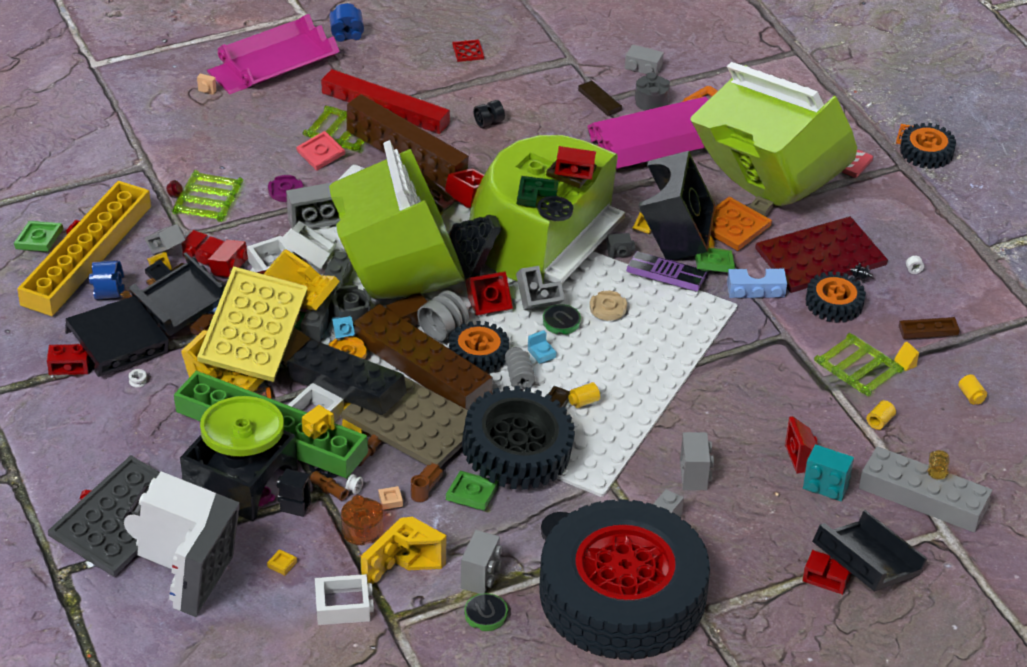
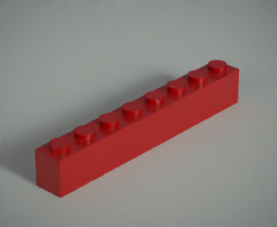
[321,69,450,134]

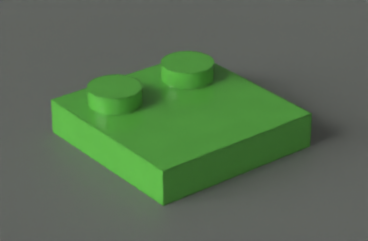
[14,221,64,252]
[695,248,735,272]
[446,471,499,511]

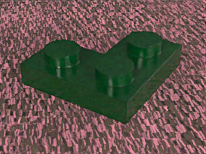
[517,176,559,207]

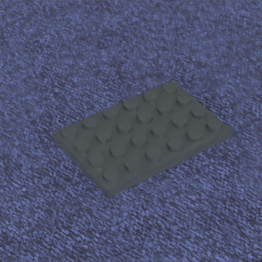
[48,455,160,577]

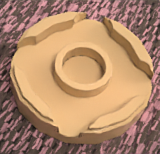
[589,290,627,321]

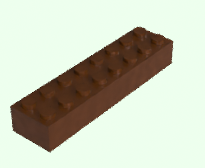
[346,94,469,188]
[353,304,493,410]

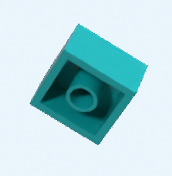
[803,444,854,502]

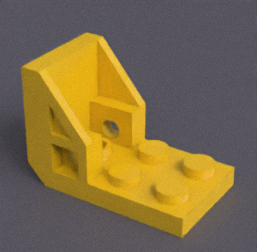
[263,249,340,310]
[181,330,265,392]
[361,517,446,585]

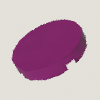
[268,175,304,202]

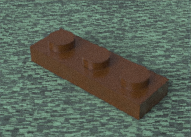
[899,317,960,339]

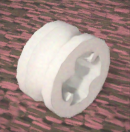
[906,256,924,274]
[129,369,147,387]
[345,474,363,495]

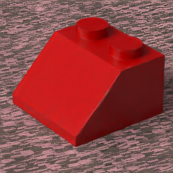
[785,416,818,474]

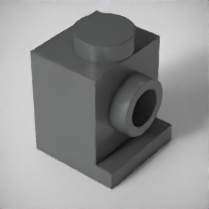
[607,233,635,258]

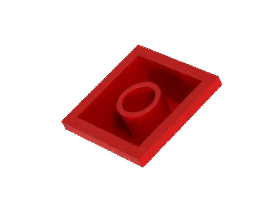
[465,271,513,315]

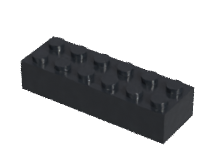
[287,339,407,415]

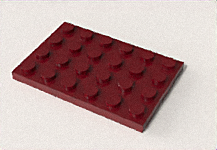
[755,216,888,293]

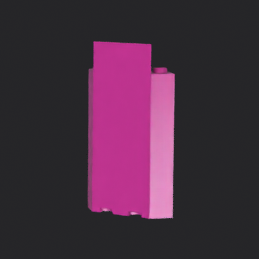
[207,14,340,94]
[587,97,708,170]

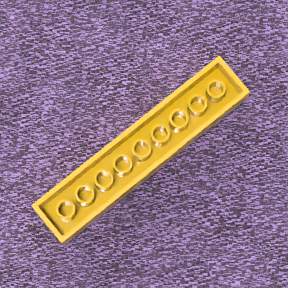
[17,181,151,316]

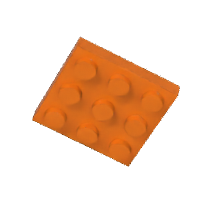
[711,196,772,251]

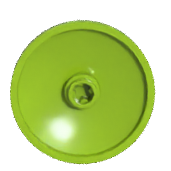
[200,396,284,456]

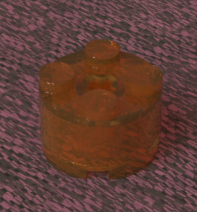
[341,495,383,546]

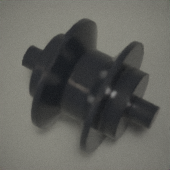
[851,263,873,283]

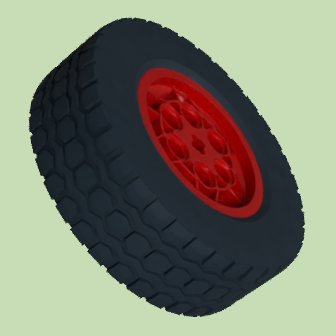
[539,499,710,660]

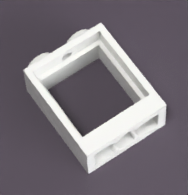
[283,221,336,269]
[247,236,295,274]
[288,383,344,422]
[315,574,374,625]

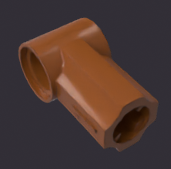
[411,463,443,502]

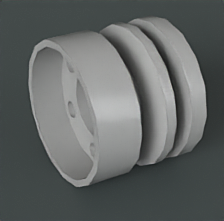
[417,290,469,341]

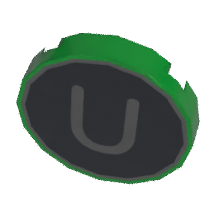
[543,304,581,334]

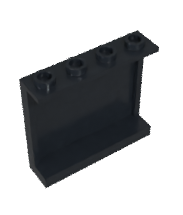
[128,252,225,336]
[65,296,169,377]
[812,510,927,592]

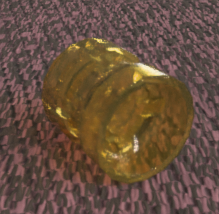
[928,450,950,479]

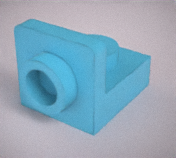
[332,316,355,338]
[528,330,556,364]

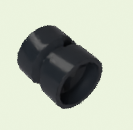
[473,100,505,128]

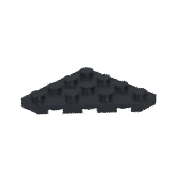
[449,215,501,279]

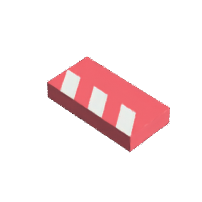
[842,150,873,178]

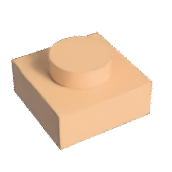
[197,73,217,95]
[378,486,403,510]

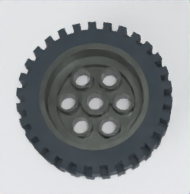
[462,386,575,490]

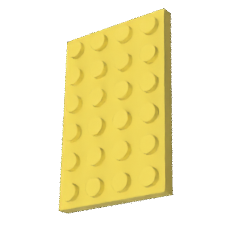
[197,266,308,382]

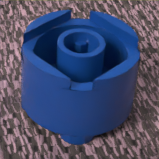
[329,3,364,42]
[89,260,125,300]

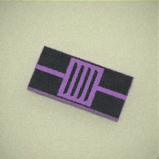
[626,251,707,291]

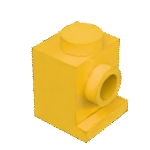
[301,405,335,440]

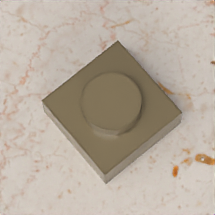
[749,196,774,216]

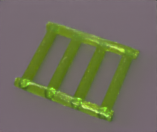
[302,105,364,152]
[172,170,243,222]
[814,333,904,396]

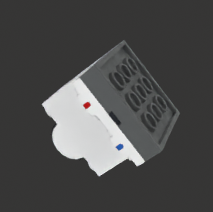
[123,471,240,617]

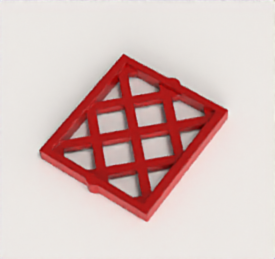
[452,40,484,62]

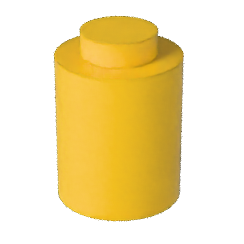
[958,374,987,405]
[568,382,600,408]
[866,400,896,430]

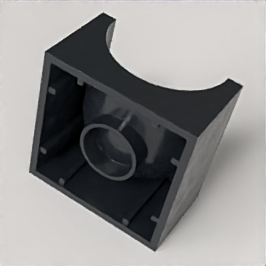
[639,151,716,260]
[180,430,298,522]

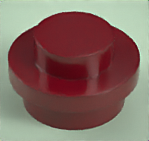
[166,180,183,198]

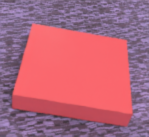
[296,131,345,171]

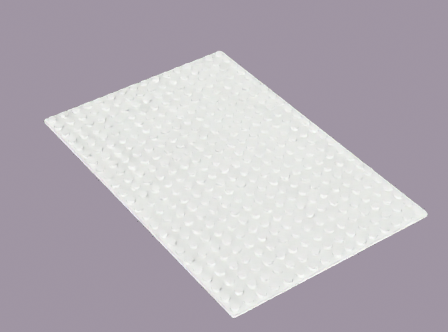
[207,165,737,497]

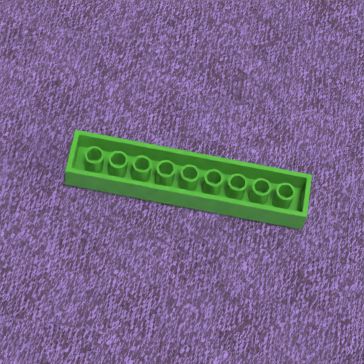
[174,370,368,479]

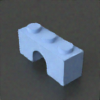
[727,269,787,298]

